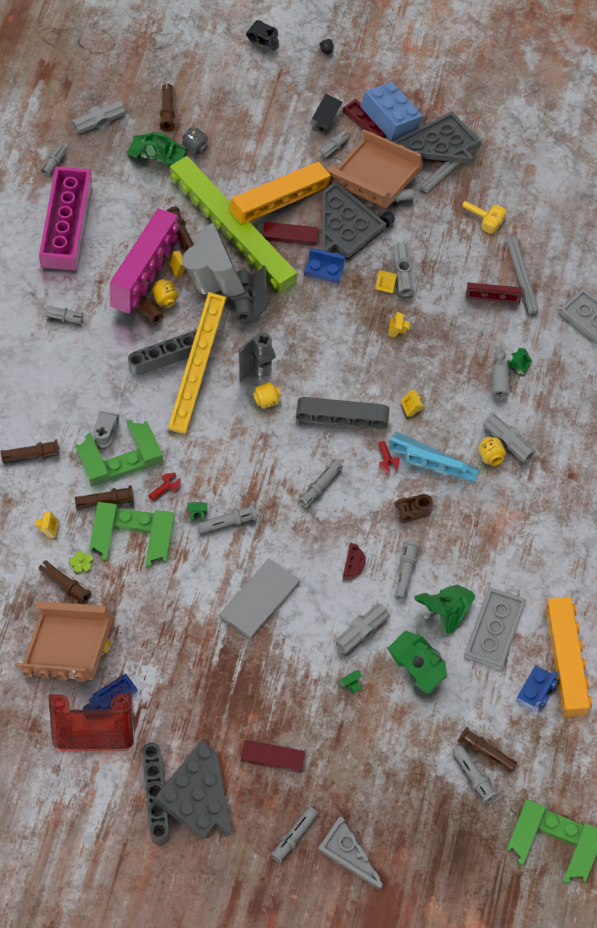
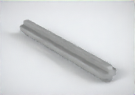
[420,135,483,193]
[507,236,539,314]

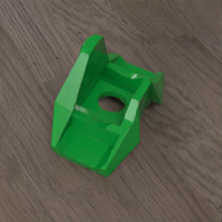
[127,132,186,166]
[415,584,475,633]
[387,630,447,694]

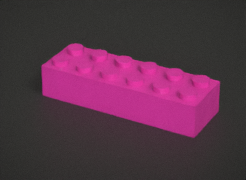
[39,166,92,271]
[110,208,179,314]

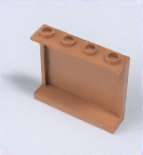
[327,129,423,208]
[15,601,115,682]

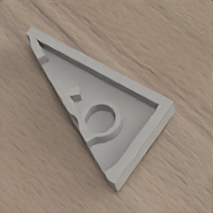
[318,816,383,890]

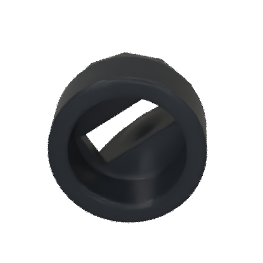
[319,39,334,54]
[380,212,395,228]

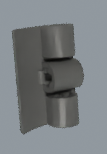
[231,265,267,323]
[239,333,276,382]

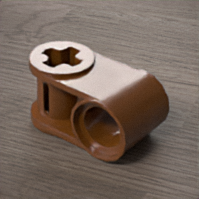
[394,494,433,523]

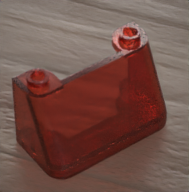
[49,694,135,751]

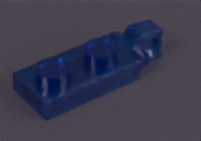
[83,674,138,718]

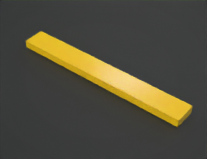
[167,292,226,435]

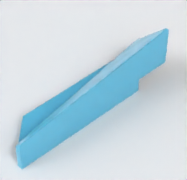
[389,432,479,482]

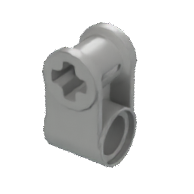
[93,411,119,449]

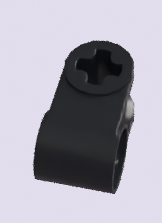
[246,20,279,50]

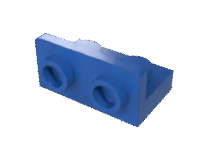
[304,248,345,284]
[516,665,559,712]

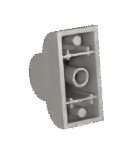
[182,223,245,296]

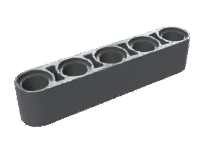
[128,330,215,375]
[296,397,390,429]
[142,742,169,846]

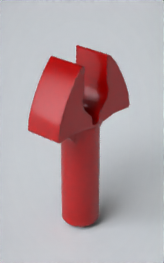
[378,441,400,475]
[148,473,181,501]

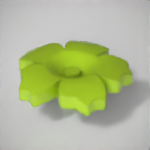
[69,551,93,573]

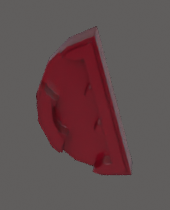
[342,542,366,580]

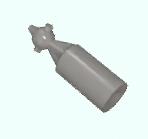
[492,346,509,399]

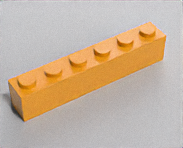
[229,161,331,225]
[546,597,592,717]

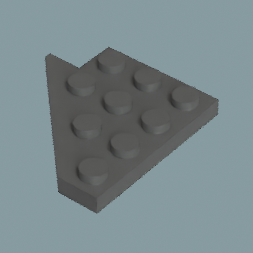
[393,111,481,164]
[322,181,386,258]
[153,741,231,840]

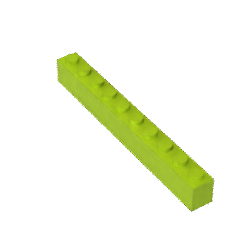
[170,156,297,294]

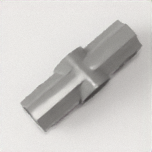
[72,101,126,134]
[393,242,415,297]
[483,414,536,463]
[334,603,390,654]

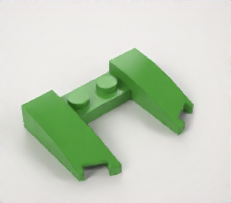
[75,420,163,487]
[89,502,175,568]
[507,799,597,884]

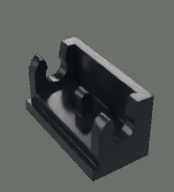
[308,93,342,134]

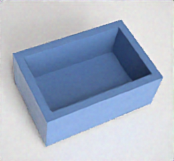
[360,81,423,141]

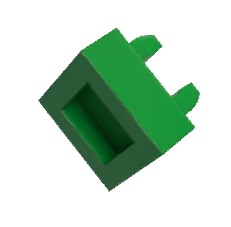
[507,348,532,375]
[187,502,208,520]
[337,670,362,693]

